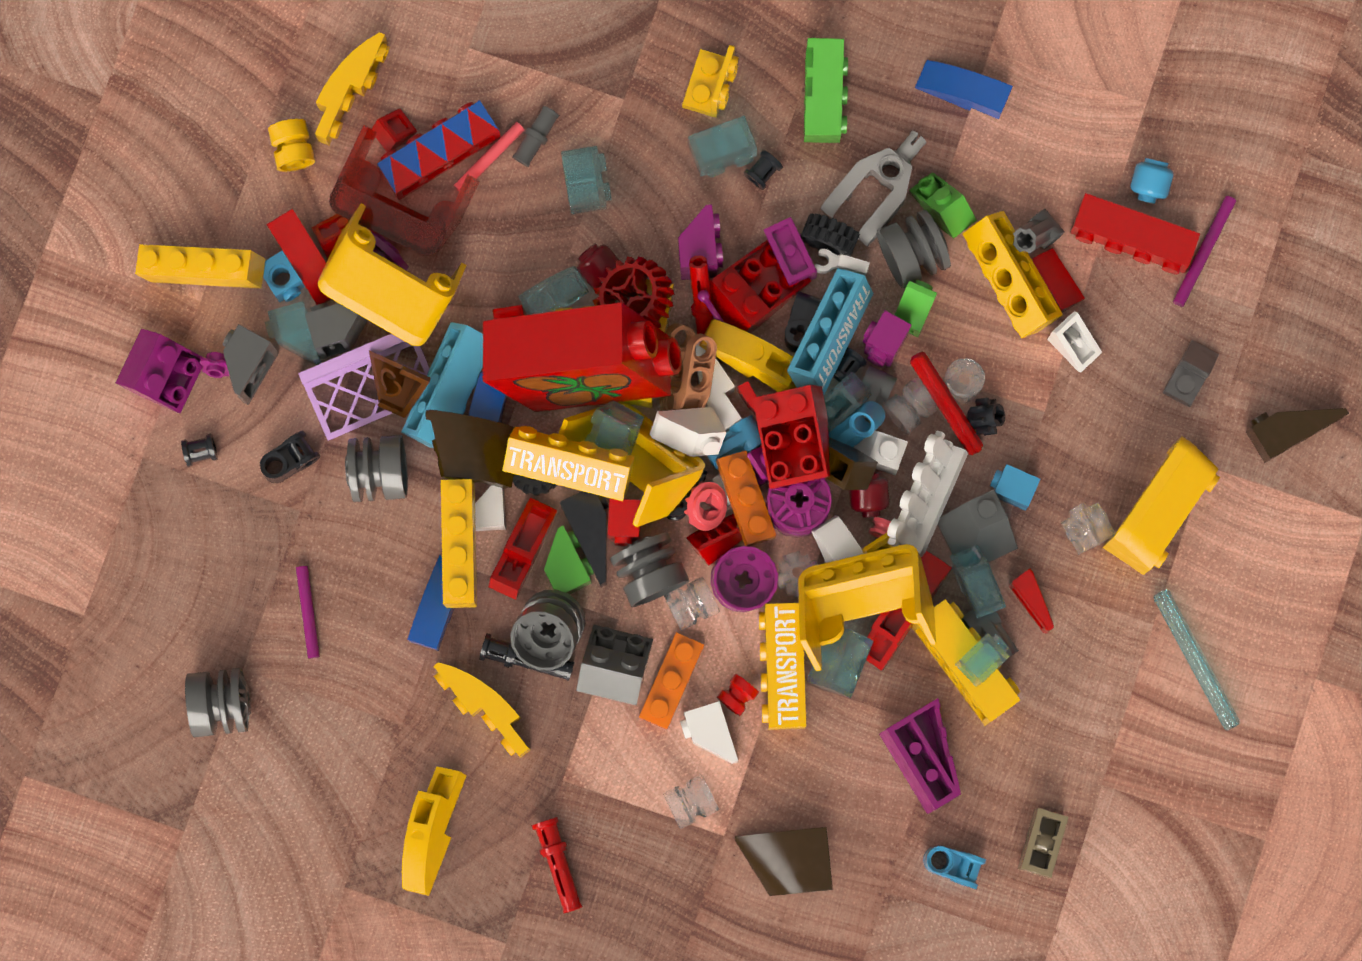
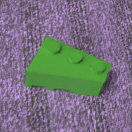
[804,38,848,143]

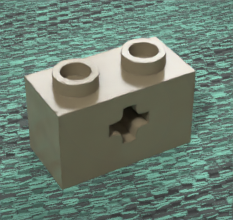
[1017,808,1069,878]

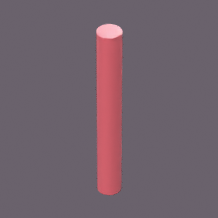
[453,122,525,194]

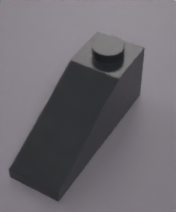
[560,491,609,588]

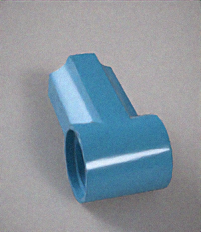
[828,401,885,447]
[707,415,761,470]

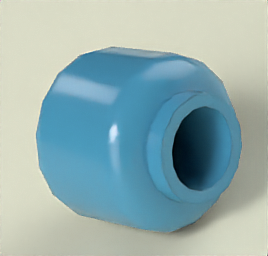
[1130,158,1174,204]

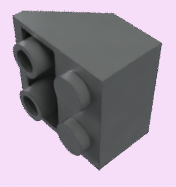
[305,303,368,359]
[576,625,653,705]

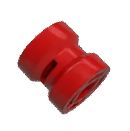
[716,674,759,717]

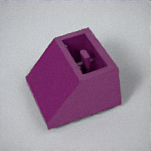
[678,204,723,280]
[115,328,204,414]

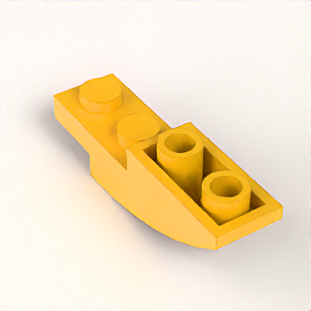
[315,32,390,146]
[699,319,797,392]
[434,662,530,758]
[402,766,466,896]

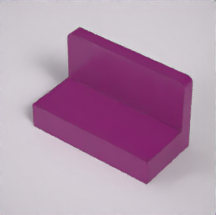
[763,217,817,286]

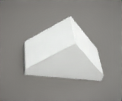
[1047,311,1102,373]
[475,485,506,531]

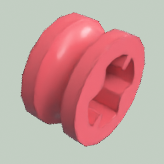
[869,517,891,538]

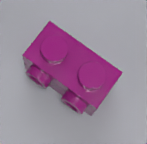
[862,310,912,368]

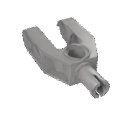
[820,130,927,247]

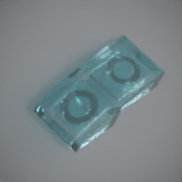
[518,266,589,315]

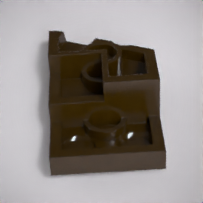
[425,410,514,489]
[735,827,833,896]

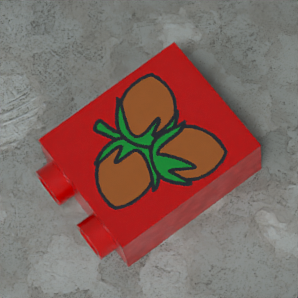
[483,302,682,412]

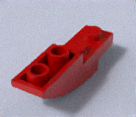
[856,551,953,671]

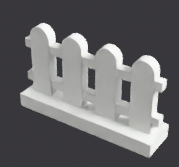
[887,430,968,557]

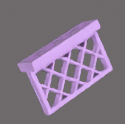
[298,334,430,441]

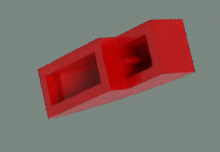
[266,209,331,305]
[488,498,558,600]

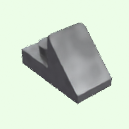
[1163,340,1219,407]

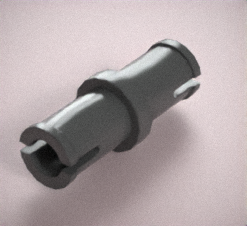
[512,106,560,167]

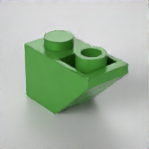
[909,172,977,239]
[895,280,937,337]
[544,525,594,595]

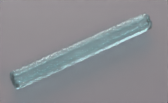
[1154,589,1240,730]

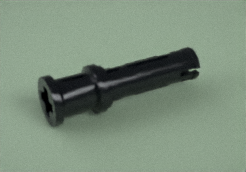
[479,633,575,681]

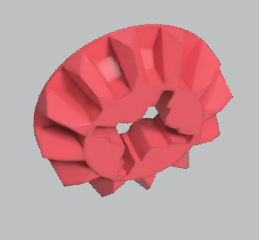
[684,482,727,531]

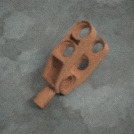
[659,323,717,411]

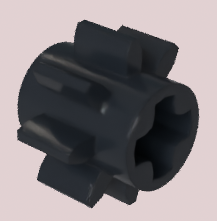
[967,397,1005,436]

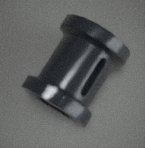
[743,150,783,190]
[833,347,867,387]
[181,433,218,467]

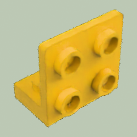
[682,45,739,118]

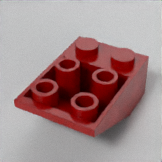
[710,240,811,333]
[753,385,830,489]

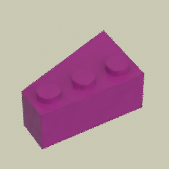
[879,698,961,814]

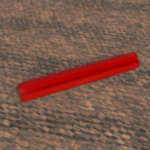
[910,351,983,455]

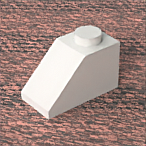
[650,407,726,457]
[854,431,908,475]
[680,701,738,764]

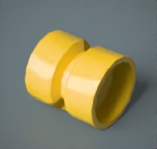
[268,119,315,172]

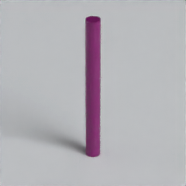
[1173,196,1236,307]

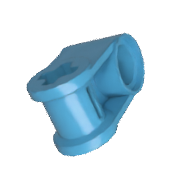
[923,846,986,890]

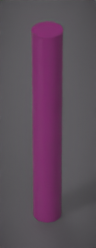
[296,566,320,659]

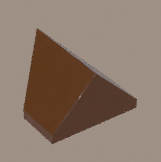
[369,350,431,418]

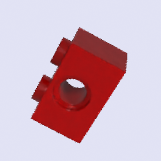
[608,498,641,547]

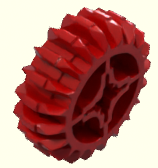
[592,256,675,328]

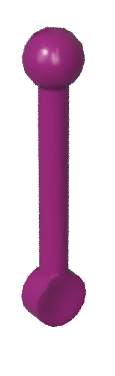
[698,290,728,324]

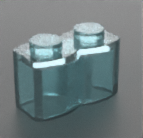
[561,146,612,215]

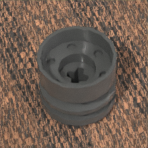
[877,209,951,289]
[345,435,408,503]
[610,533,690,607]
[510,590,586,670]
[185,668,251,738]

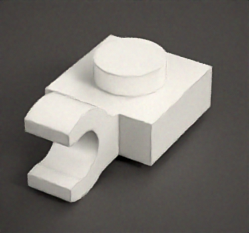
[815,249,870,277]

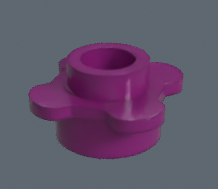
[200,352,230,378]

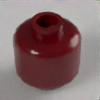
[577,243,619,288]
[849,472,890,518]

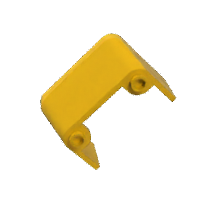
[318,203,467,346]
[559,402,705,527]
[1102,436,1220,575]
[798,544,936,671]

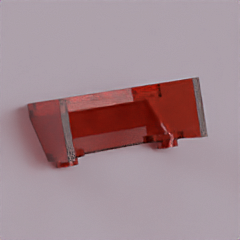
[329,125,480,256]

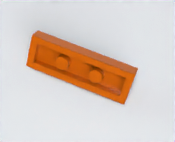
[716,450,777,547]
[639,632,704,730]

